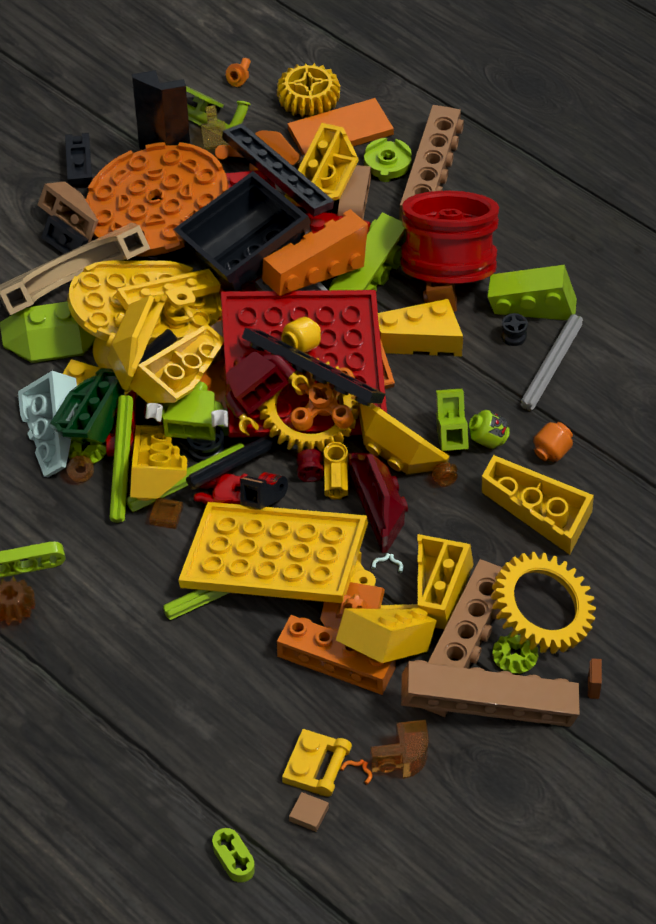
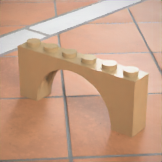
[0,223,150,315]

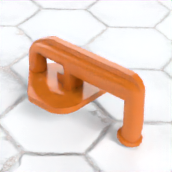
[215,130,300,171]

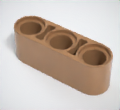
[338,165,371,220]

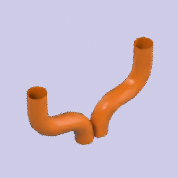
[340,759,372,785]

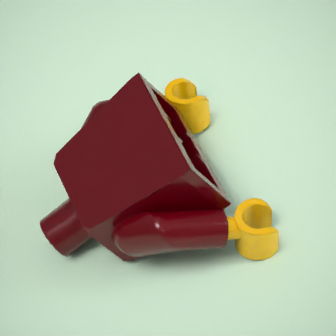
[225,351,310,436]

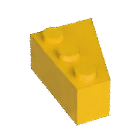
[378,299,463,357]
[417,534,474,629]
[336,608,437,663]

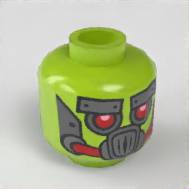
[469,410,510,449]

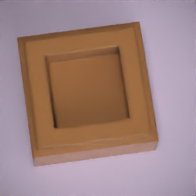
[289,792,329,832]

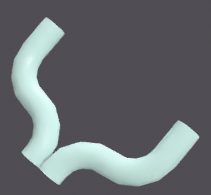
[371,553,403,573]

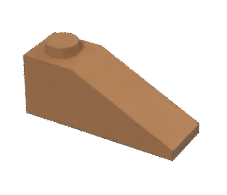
[38,182,98,242]

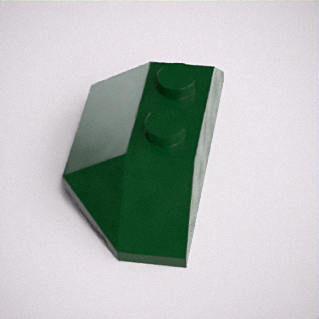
[50,368,125,443]

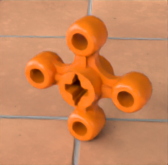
[290,368,355,431]

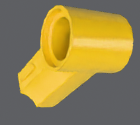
[324,442,348,499]

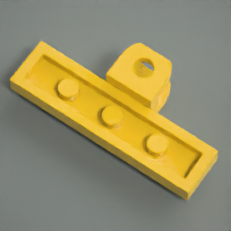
[116,269,221,325]

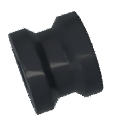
[501,313,528,346]

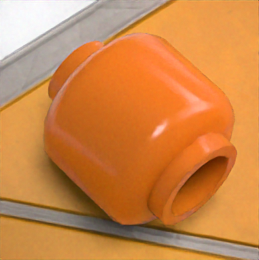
[533,422,573,462]

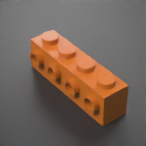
[277,615,396,695]

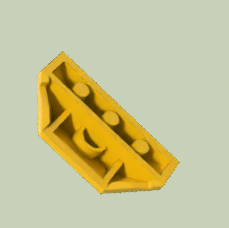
[284,123,359,207]
[106,294,168,391]
[358,403,450,474]

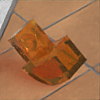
[370,720,429,779]

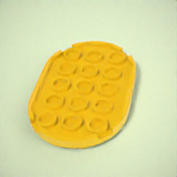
[67,260,221,344]

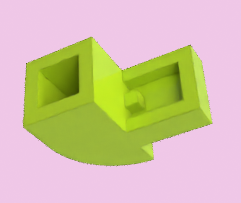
[436,389,469,451]

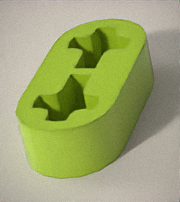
[212,828,255,882]

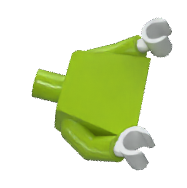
[145,381,228,441]

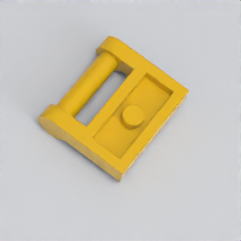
[282,729,352,797]

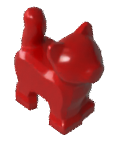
[193,474,248,505]

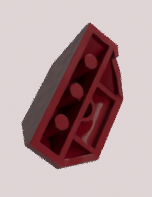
[348,453,408,553]

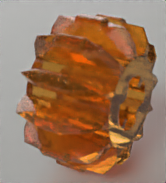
[0,576,36,625]

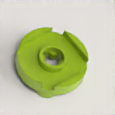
[364,138,412,182]

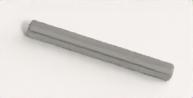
[521,314,583,411]

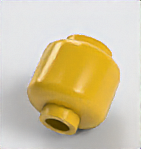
[281,317,321,353]

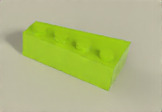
[329,212,407,291]

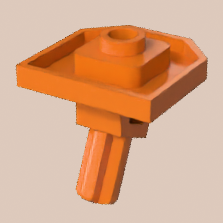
[320,582,385,631]

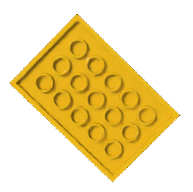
[178,502,368,603]

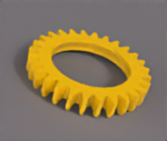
[258,358,359,453]
[491,552,596,654]

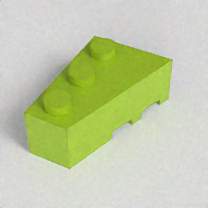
[488,265,577,321]

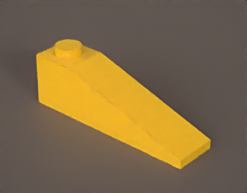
[130,324,223,404]
[130,425,187,501]

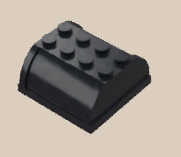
[173,171,312,292]

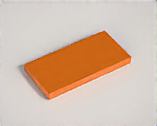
[287,98,394,157]

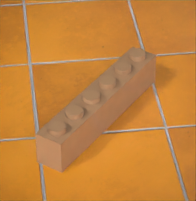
[401,660,580,727]

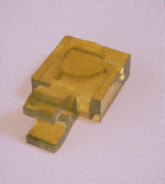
[201,105,228,150]

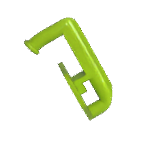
[186,86,251,136]

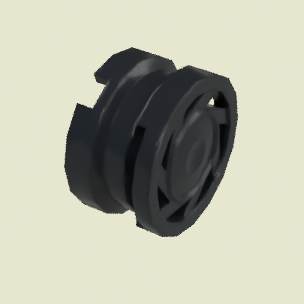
[187,425,225,462]

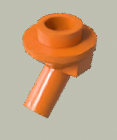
[226,58,251,87]

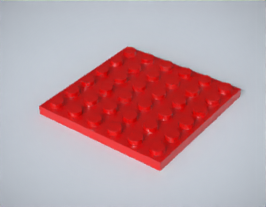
[220,290,387,437]

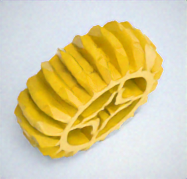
[277,63,340,118]

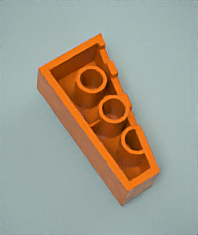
[262,209,368,296]

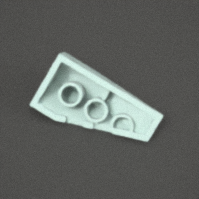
[18,371,77,478]

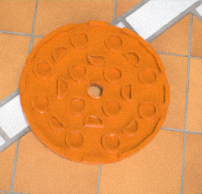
[85,142,229,256]

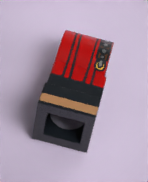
[240,472,288,509]

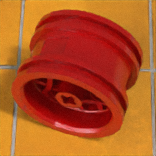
[401,191,499,283]

